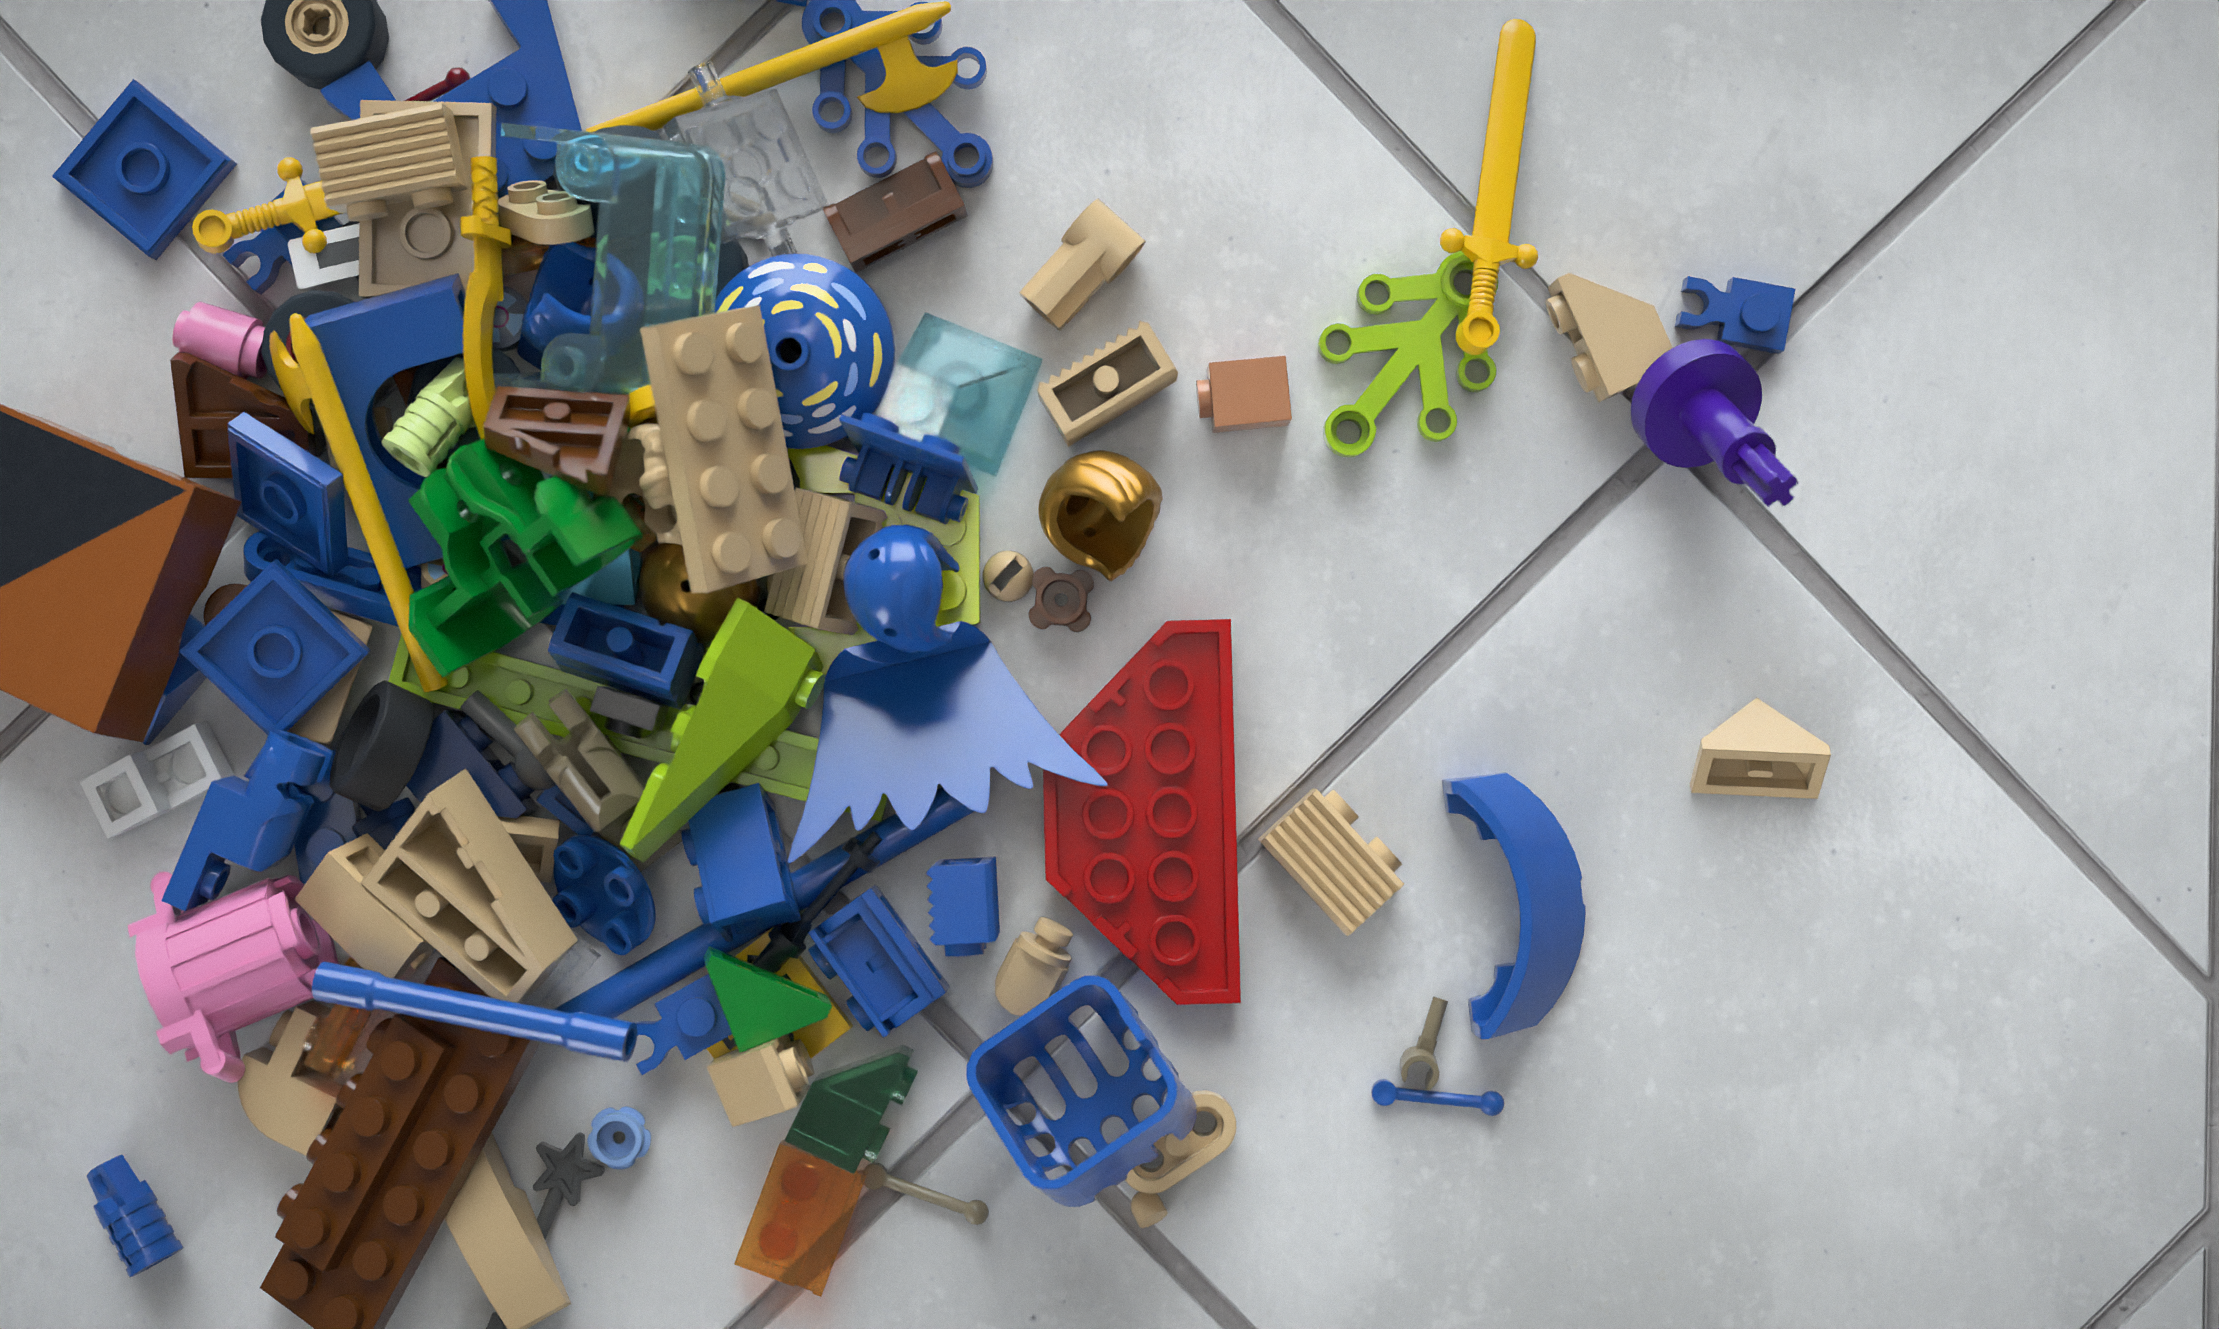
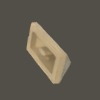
[1690,698,1831,799]

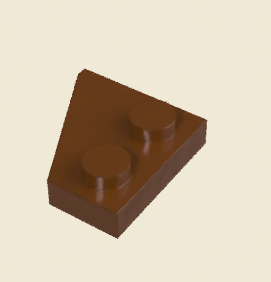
[170,352,317,478]
[483,386,630,495]

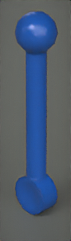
[1371,1079,1504,1116]

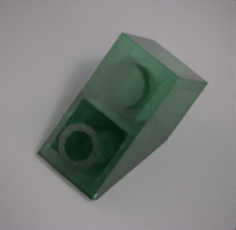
[784,1045,918,1174]

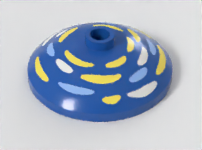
[708,254,896,449]

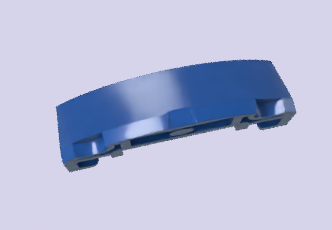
[1442,773,1586,1040]

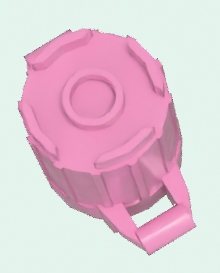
[127,872,338,1083]

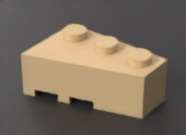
[361,768,578,1003]

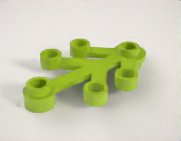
[1318,251,1498,458]

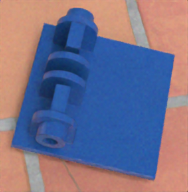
[839,413,978,524]

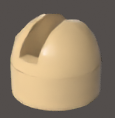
[983,550,1034,602]

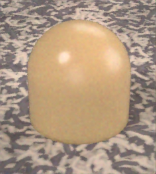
[1131,1192,1168,1228]

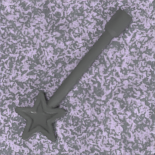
[486,1132,605,1329]

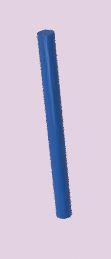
[553,787,975,1018]

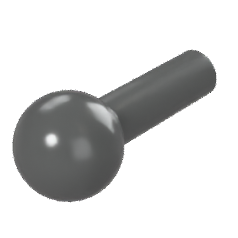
[460,690,556,790]

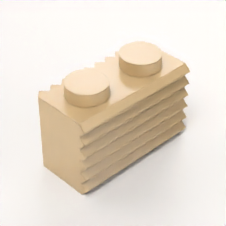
[311,103,469,221]
[1037,321,1179,447]
[764,487,887,635]
[1257,788,1404,937]

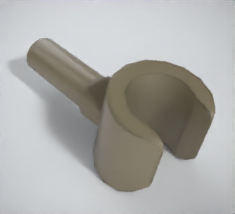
[1399,997,1448,1090]

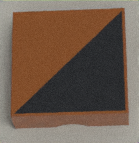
[0,404,241,742]

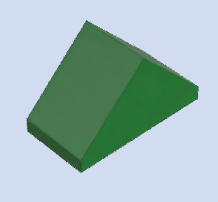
[704,946,832,1053]

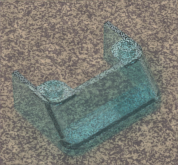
[494,123,726,395]

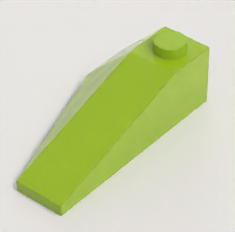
[620,597,825,863]

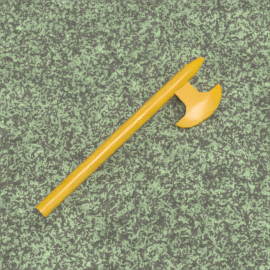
[586,1,958,134]
[269,314,448,692]

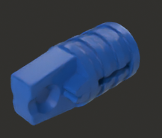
[86,1155,184,1278]

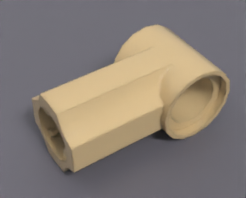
[1019,198,1146,331]

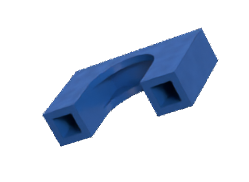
[304,273,511,568]

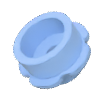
[588,1106,651,1169]

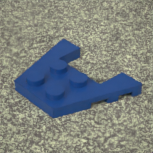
[320,0,583,215]

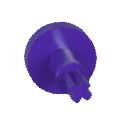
[1631,339,1799,507]

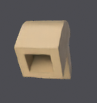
[238,1000,343,1155]

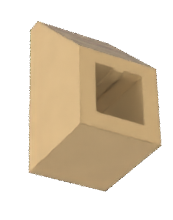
[1545,273,1673,402]
[707,1034,815,1127]

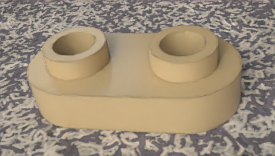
[498,180,594,244]
[1125,1090,1236,1194]

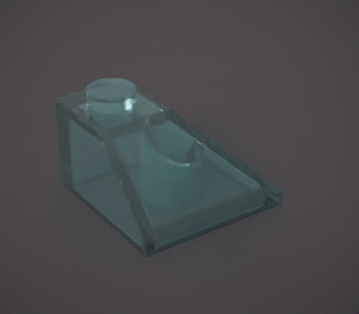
[876,312,1043,477]

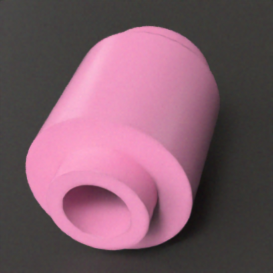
[172,302,267,379]

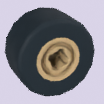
[261,0,389,90]

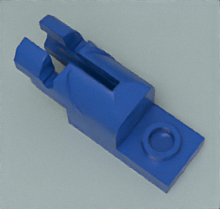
[161,730,333,911]

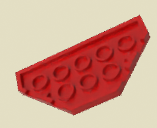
[1043,619,1241,1005]

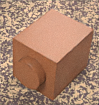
[1196,355,1292,433]

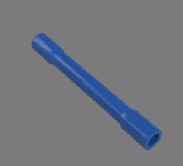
[312,962,637,1062]

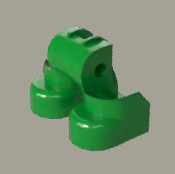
[408,439,643,678]

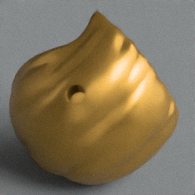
[1038,450,1163,582]
[639,543,762,643]

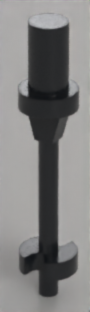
[751,831,883,974]

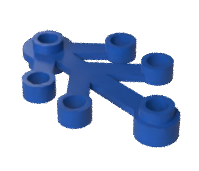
[802,0,993,188]

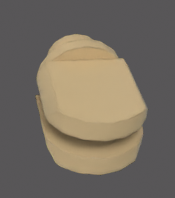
[995,917,1073,1016]

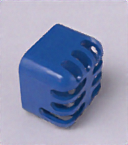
[966,975,1197,1207]

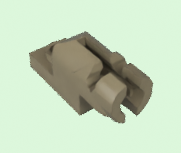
[514,689,682,872]

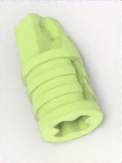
[381,357,473,477]

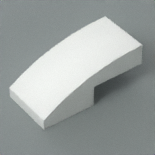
[80,721,234,839]

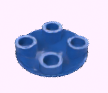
[552,834,656,955]

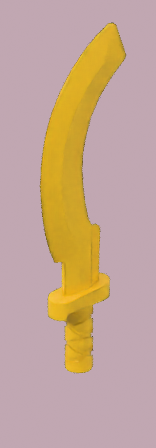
[460,156,512,440]

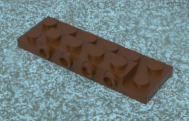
[260,957,541,1329]

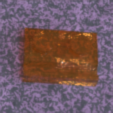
[734,1140,868,1297]

